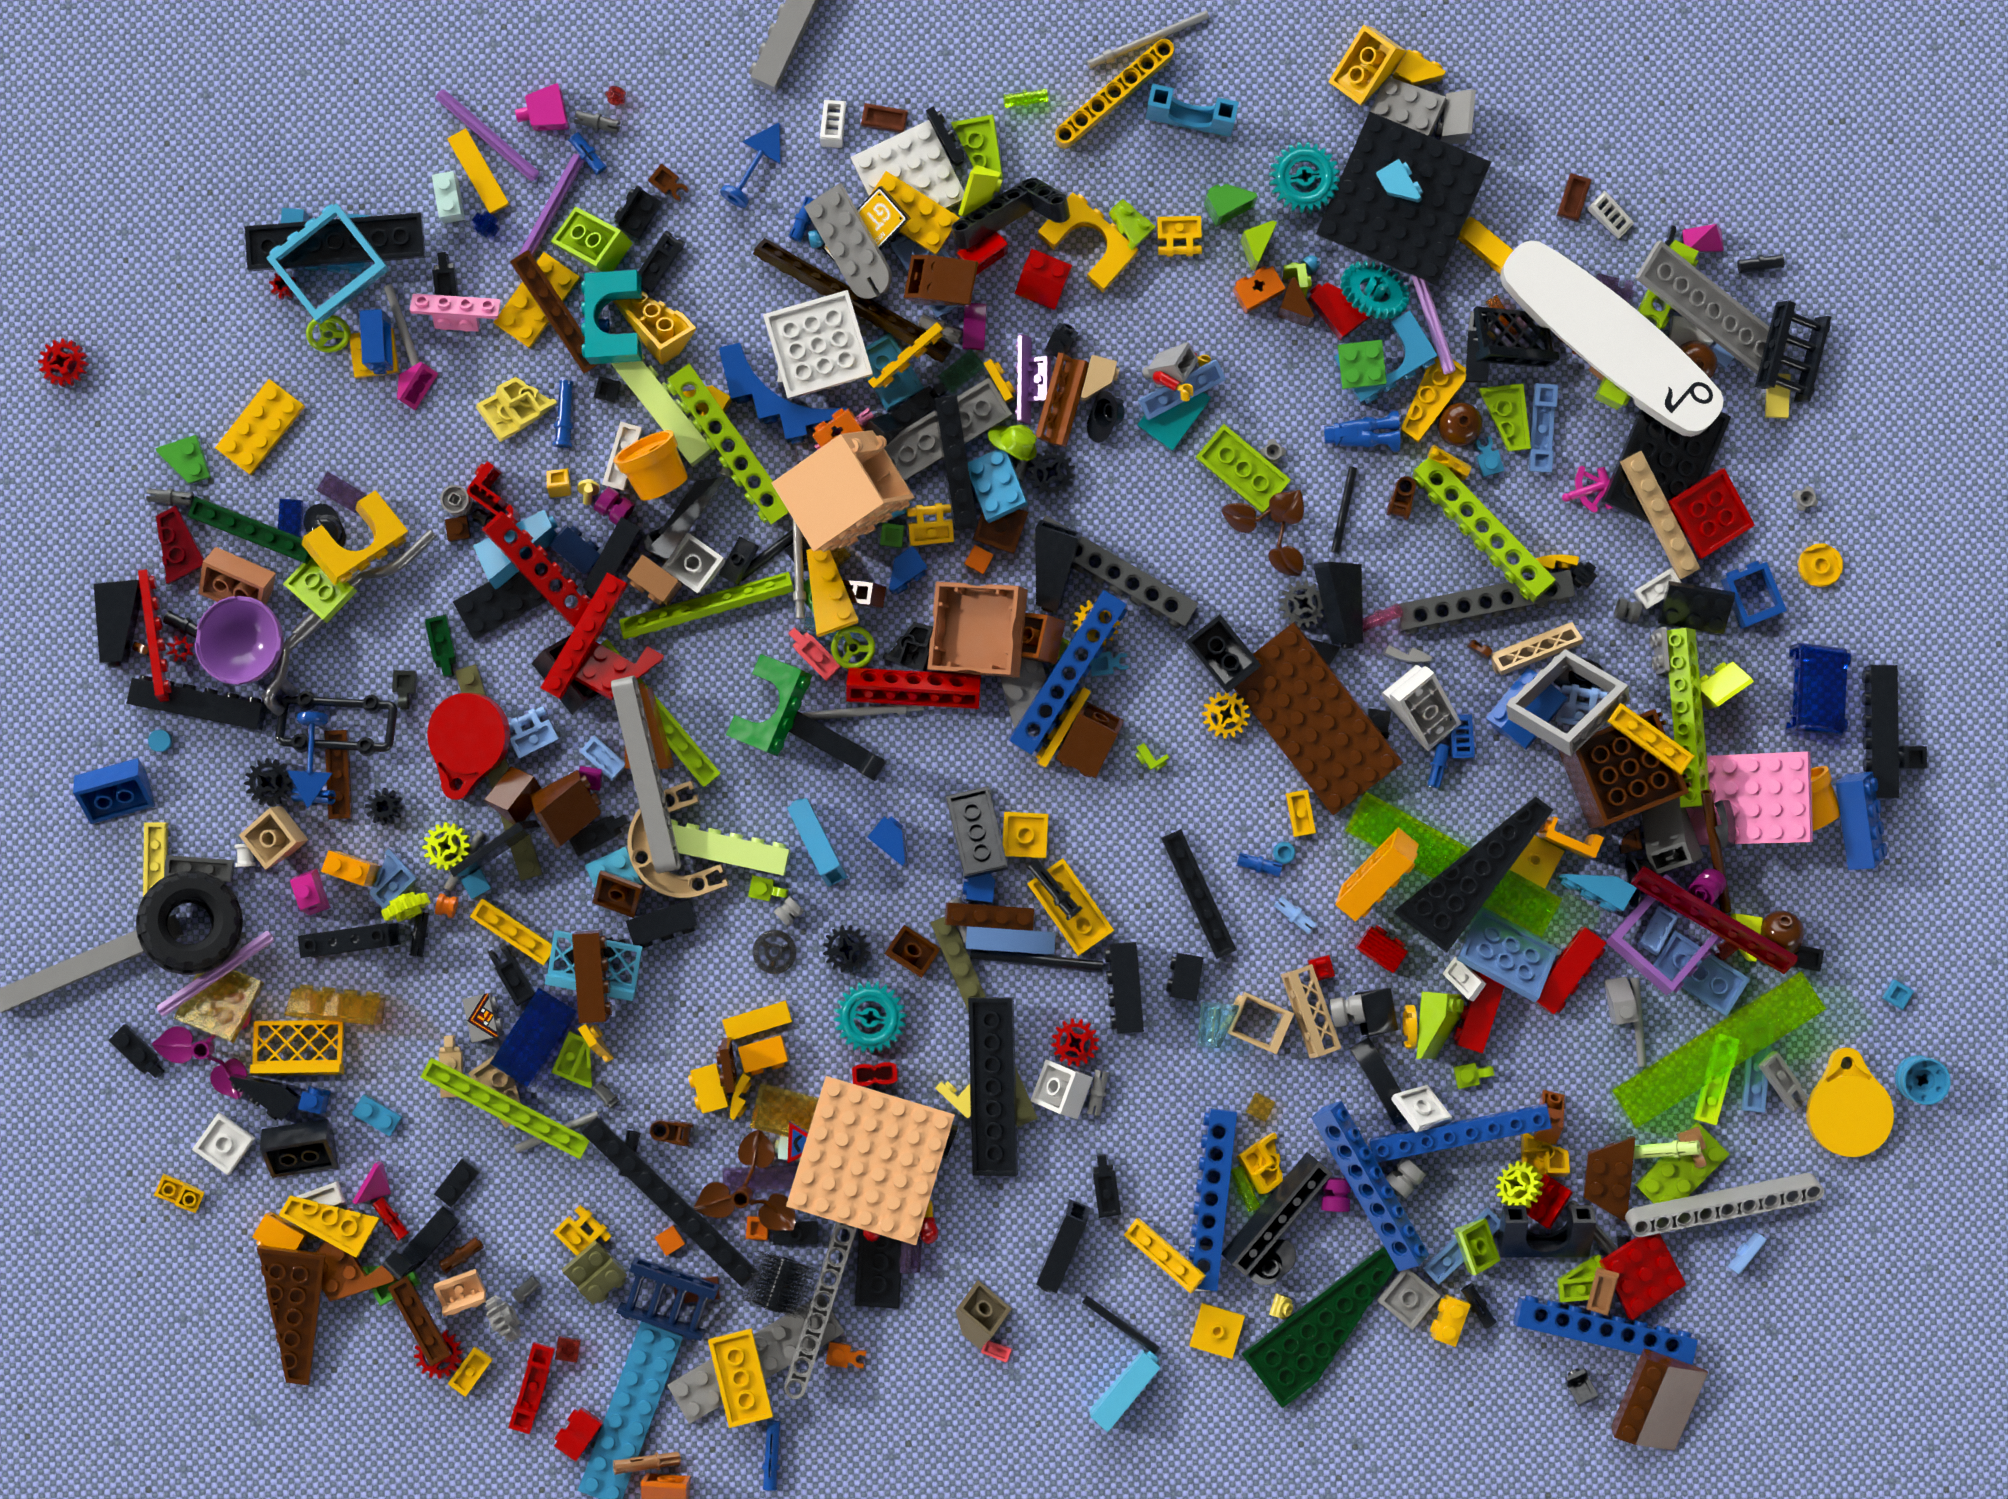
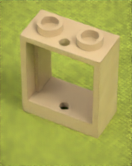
[1224,992,1294,1055]

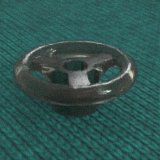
[752,930,797,974]

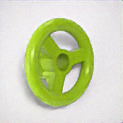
[306,315,351,353]
[831,626,875,669]

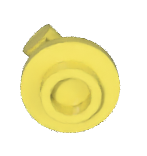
[577,479,600,506]
[1269,1293,1293,1319]

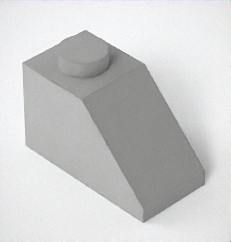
[1604,977,1639,1025]

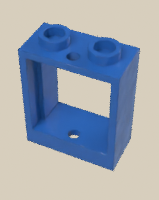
[359,309,393,374]
[1721,561,1787,629]

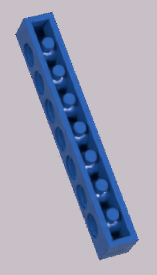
[1008,590,1128,755]
[1311,1101,1429,1271]
[1369,1103,1552,1162]
[1188,1108,1237,1291]
[1513,1295,1698,1365]

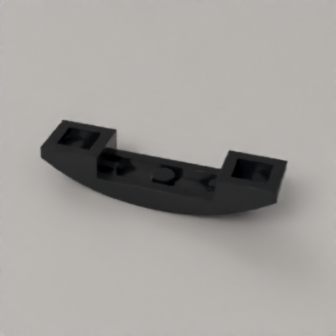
[1349,1037,1405,1125]

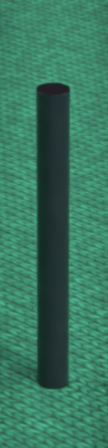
[1331,466,1357,554]
[1082,1295,1160,1354]

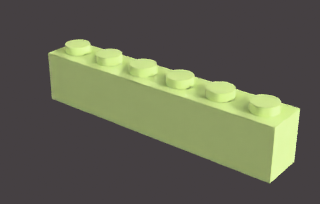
[610,354,713,467]
[671,820,790,876]

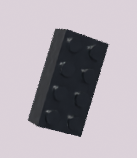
[1104,942,1144,1034]

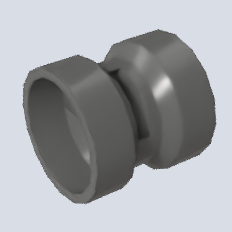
[1614,597,1642,624]

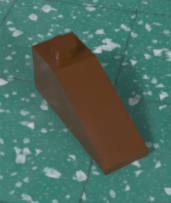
[842,580,886,608]

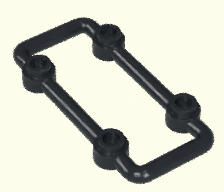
[275,691,398,757]

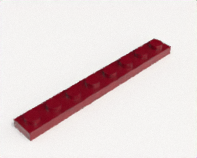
[1631,866,1798,974]

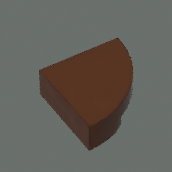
[1467,640,1492,659]
[132,641,150,656]
[1620,828,1643,854]

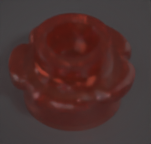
[605,86,626,106]

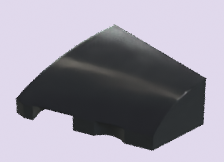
[882,622,933,672]

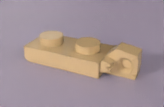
[439,1035,463,1098]

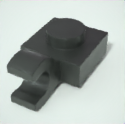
[392,670,417,710]

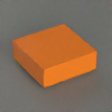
[964,545,994,575]
[746,1216,769,1241]
[654,1225,686,1256]

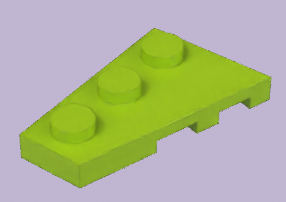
[950,114,1004,180]
[1478,383,1531,452]

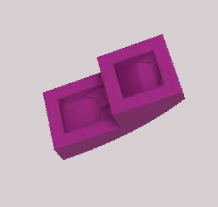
[963,303,987,350]

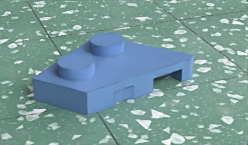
[369,848,418,909]

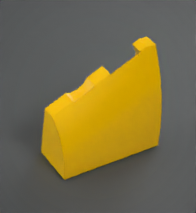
[1428,445,1472,482]
[1236,1132,1283,1194]
[1521,1133,1570,1177]

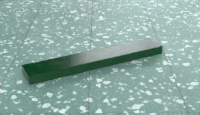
[187,496,311,565]

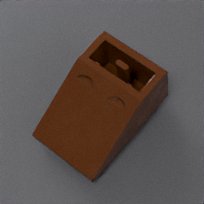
[904,255,978,305]

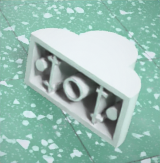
[1382,665,1462,751]

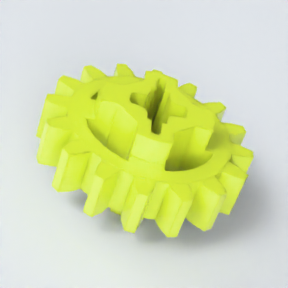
[422,822,472,871]
[381,891,431,922]
[1496,1161,1544,1208]

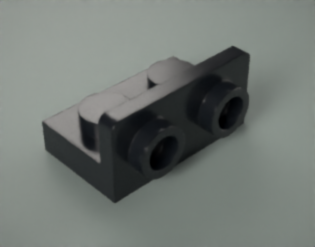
[614,185,662,240]

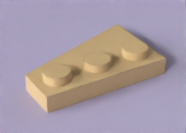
[468,1048,521,1129]

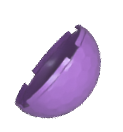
[194,596,284,685]

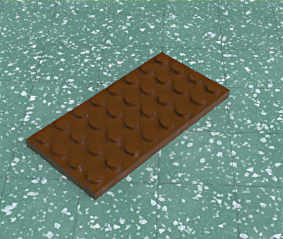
[1234,622,1404,815]

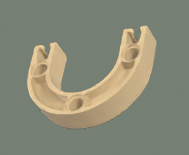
[627,781,730,898]

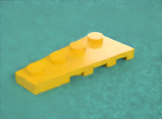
[868,322,945,388]
[1401,349,1466,443]
[806,548,858,638]
[279,1195,380,1258]

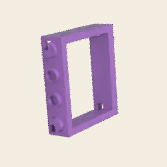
[1605,874,1723,996]

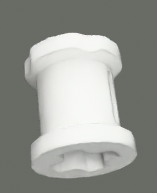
[234,844,256,867]

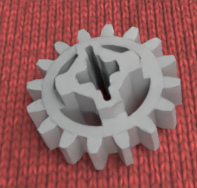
[485,1295,521,1342]

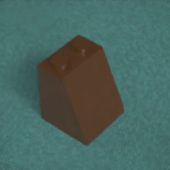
[1056,701,1124,779]
[531,770,602,848]

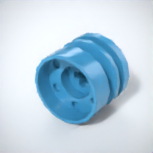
[1895,1055,1951,1105]

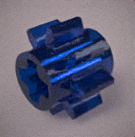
[471,211,500,238]

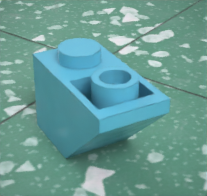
[1376,159,1423,202]

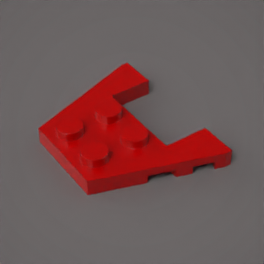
[573,623,664,700]

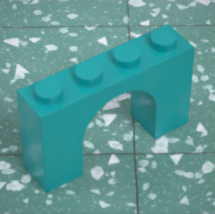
[581,270,642,364]

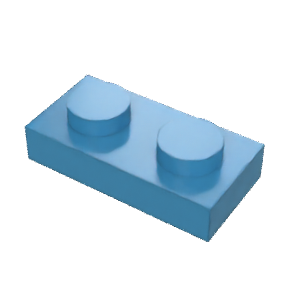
[352,1094,403,1137]

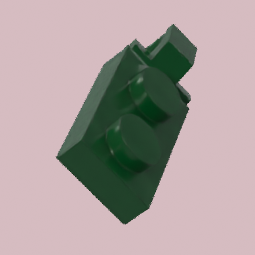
[425,614,457,678]

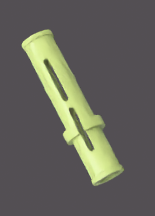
[1633,1140,1701,1159]

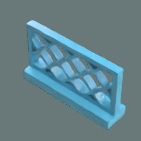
[545,930,643,1001]

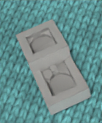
[1382,645,1432,664]

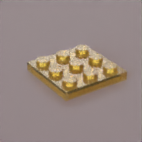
[173,970,264,1044]

